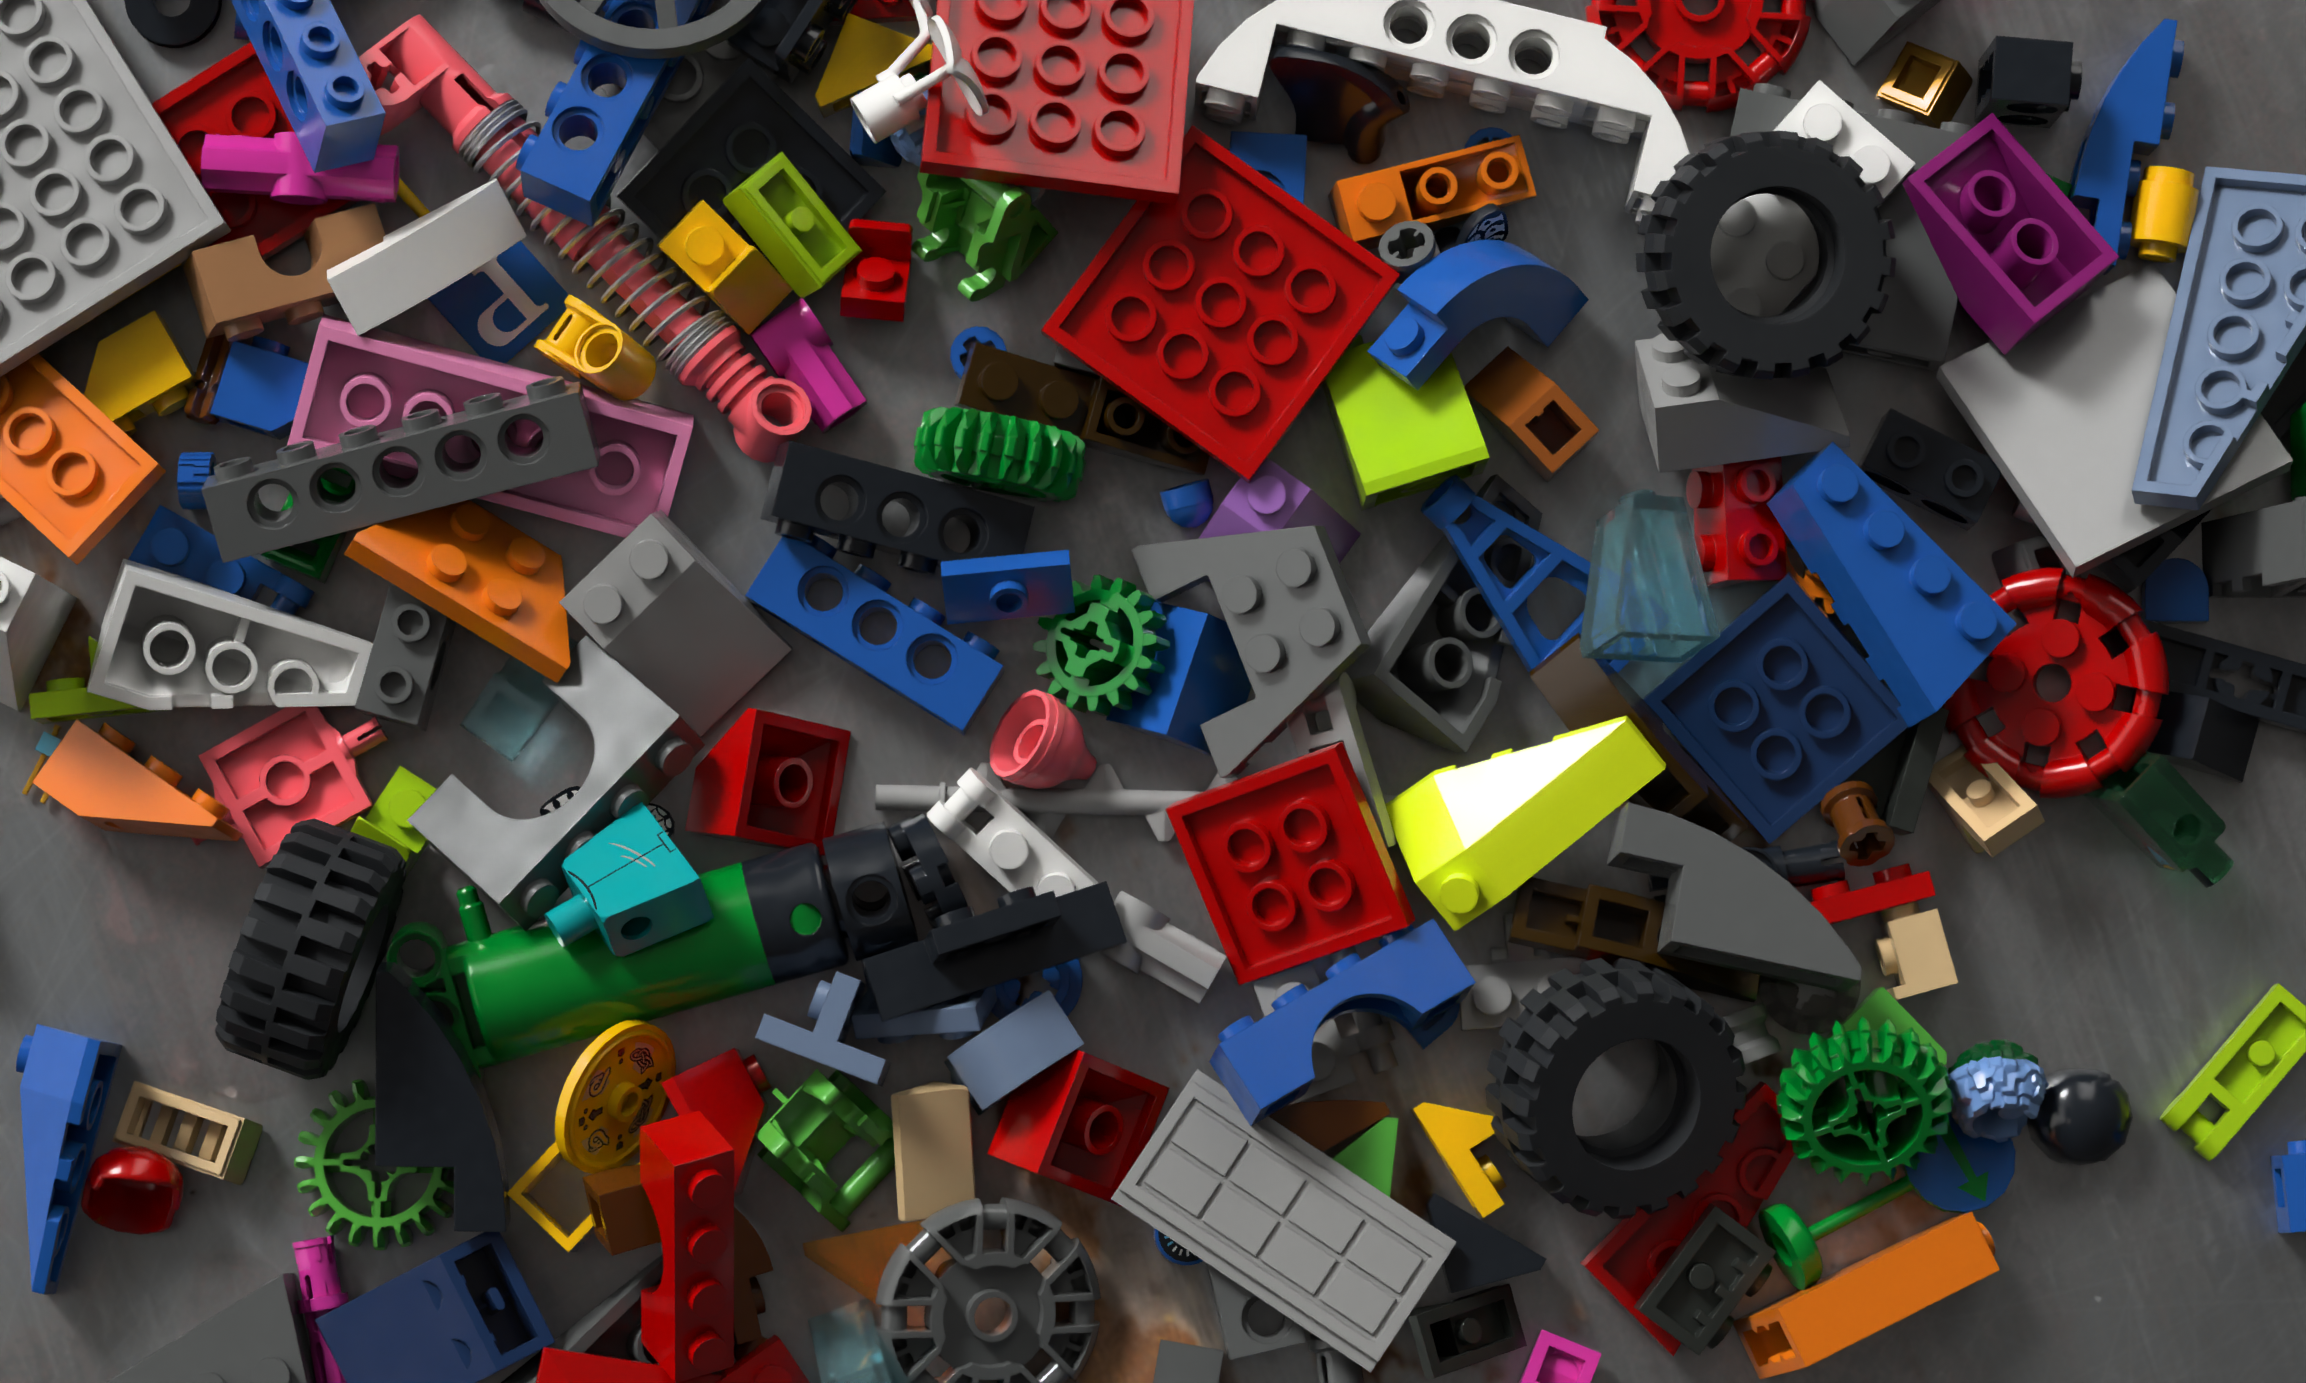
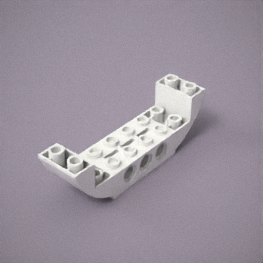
[1194,0,1690,225]

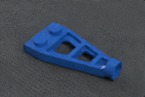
[1421,474,1665,673]

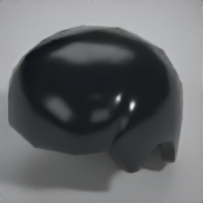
[2027,1068,2133,1165]

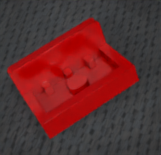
[1686,456,1786,588]

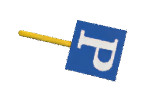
[397,177,569,364]

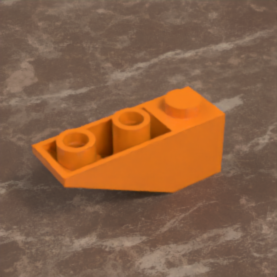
[1328,135,1537,250]
[32,719,243,842]

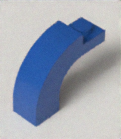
[1367,239,1589,391]

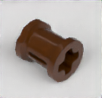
[1820,781,1895,867]

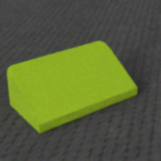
[723,152,862,298]

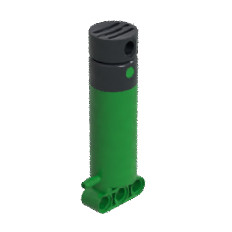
[386,821,919,1083]

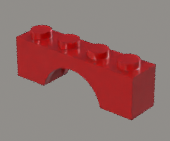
[640,1111,734,1383]

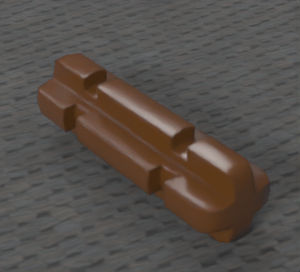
[184,334,241,425]

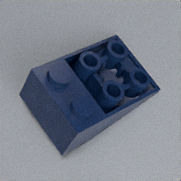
[315,1232,555,1383]

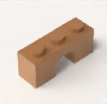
[183,203,385,342]

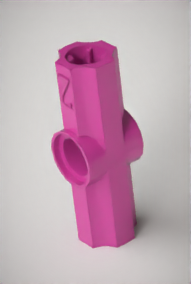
[201,132,400,205]

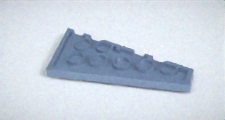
[2132,166,2306,510]

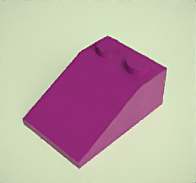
[1902,113,2119,355]

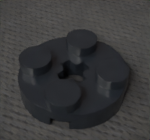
[887,813,968,929]

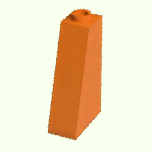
[1733,1211,2000,1380]

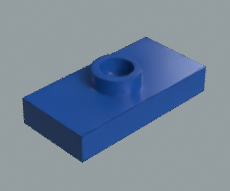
[941,550,1075,625]

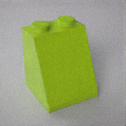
[1322,326,1490,511]

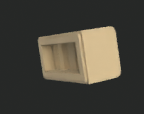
[112,1081,263,1185]

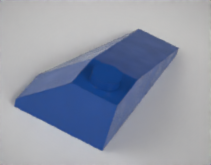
[16,1024,122,1295]

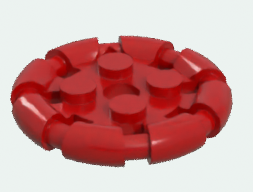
[1585,0,1812,113]
[1941,567,2169,799]

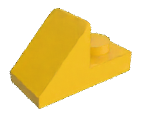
[657,200,793,335]
[1410,1102,1507,1218]

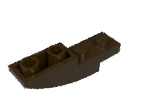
[954,342,1210,476]
[1530,632,1749,842]
[1507,877,1761,1003]

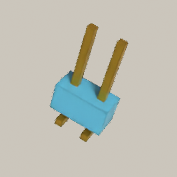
[22,724,62,804]

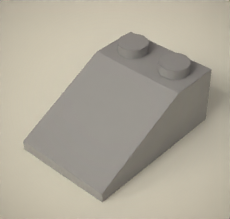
[1635,333,1850,473]
[559,510,793,737]

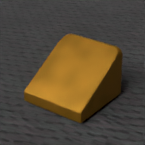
[1877,41,1973,129]

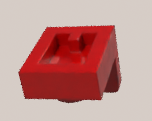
[840,219,913,322]

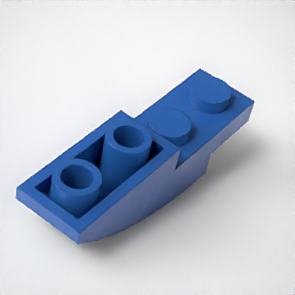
[2067,19,2184,275]

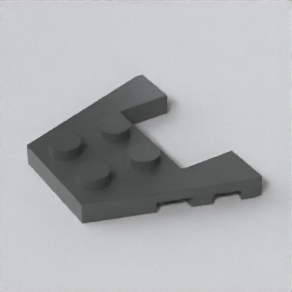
[1131,525,1371,778]

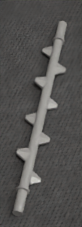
[875,762,1399,846]

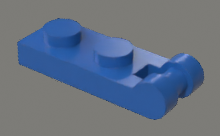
[128,505,315,615]

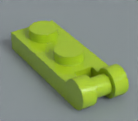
[2159,983,2306,1162]

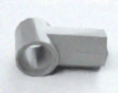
[1098,891,1227,1004]

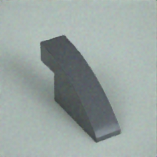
[1607,802,1862,993]

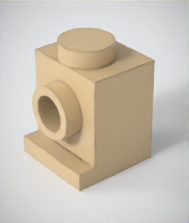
[1874,901,1958,1000]

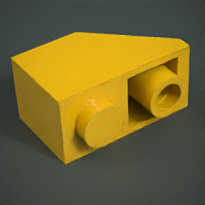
[84,310,197,437]

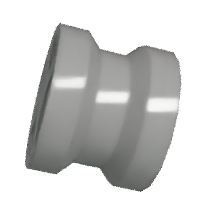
[1721,1002,1782,1064]

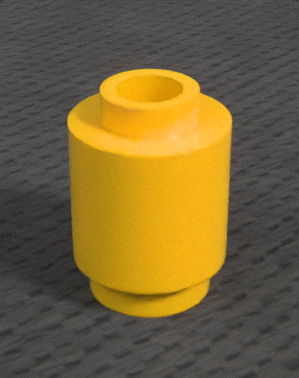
[2130,166,2199,263]

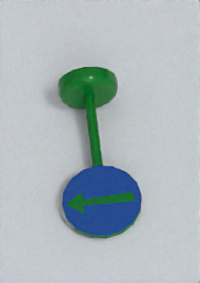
[1758,1112,2016,1290]

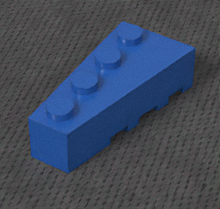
[1767,442,2017,728]

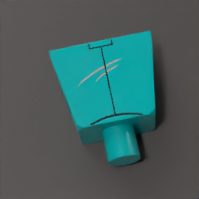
[544,802,714,957]

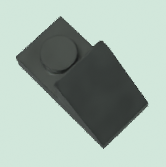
[1408,1283,1527,1380]

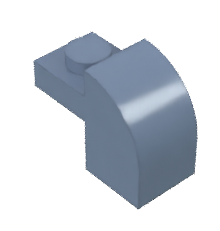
[944,990,1084,1115]

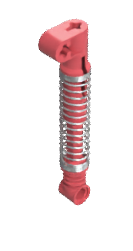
[359,14,812,463]

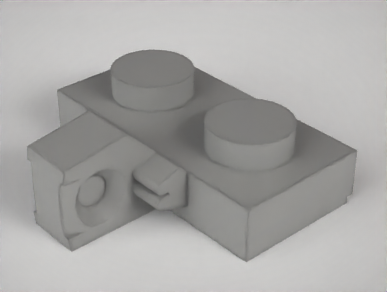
[1459,912,1585,1031]

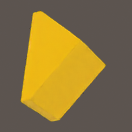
[815,13,932,118]

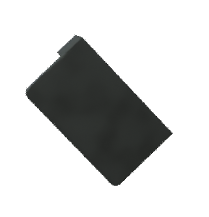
[1841,708,1949,836]

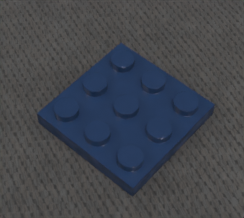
[1643,572,1908,844]

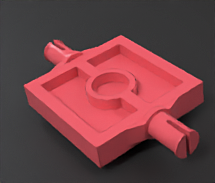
[191,706,388,869]

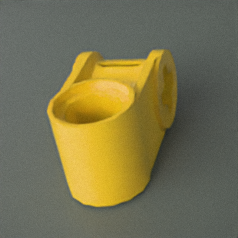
[533,294,656,401]

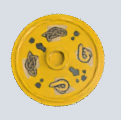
[555,1019,676,1174]

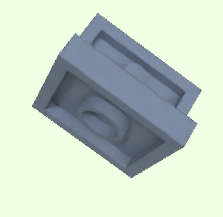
[755,971,891,1087]

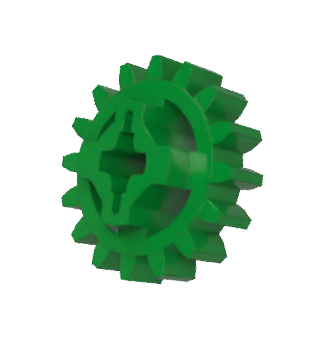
[1033,574,1170,716]

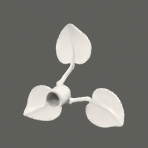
[850,0,1045,203]

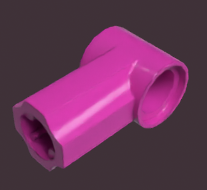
[749,298,868,433]

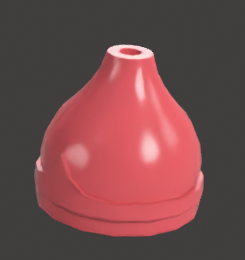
[989,689,1097,789]

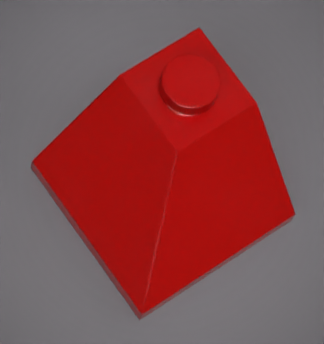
[685,708,851,856]
[661,1048,772,1197]
[987,1049,1170,1207]

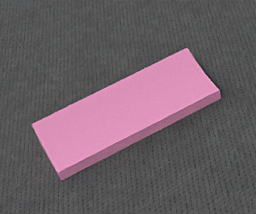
[287,314,694,538]

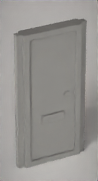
[1111,1069,1456,1373]

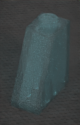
[1580,489,1720,663]
[808,1297,896,1383]

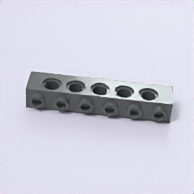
[201,376,600,563]

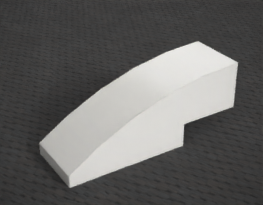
[326,178,527,336]

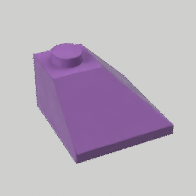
[1199,458,1361,583]

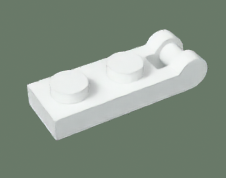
[926,768,1098,897]

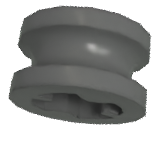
[1378,221,1440,284]

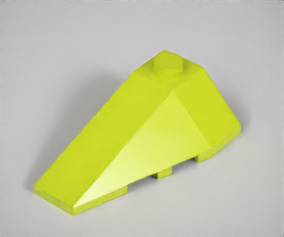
[1385,715,1666,931]

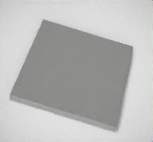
[1936,263,2293,578]

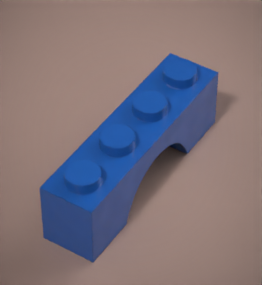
[1209,918,1476,1126]

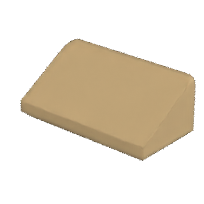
[891,1081,976,1221]

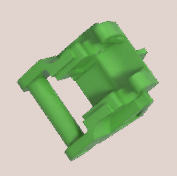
[912,170,1059,302]
[755,1069,895,1233]

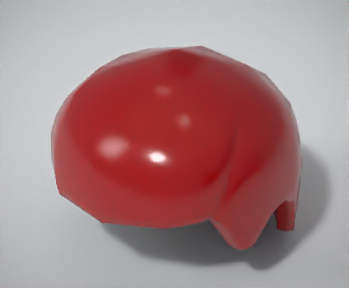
[81,1146,184,1235]

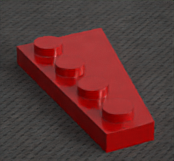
[1580,1081,1795,1356]

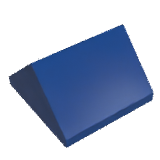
[1106,602,1252,756]

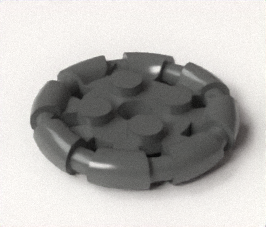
[874,1197,1101,1383]

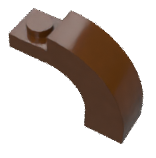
[582,1164,774,1345]

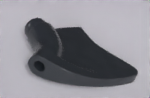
[1269,46,1410,165]

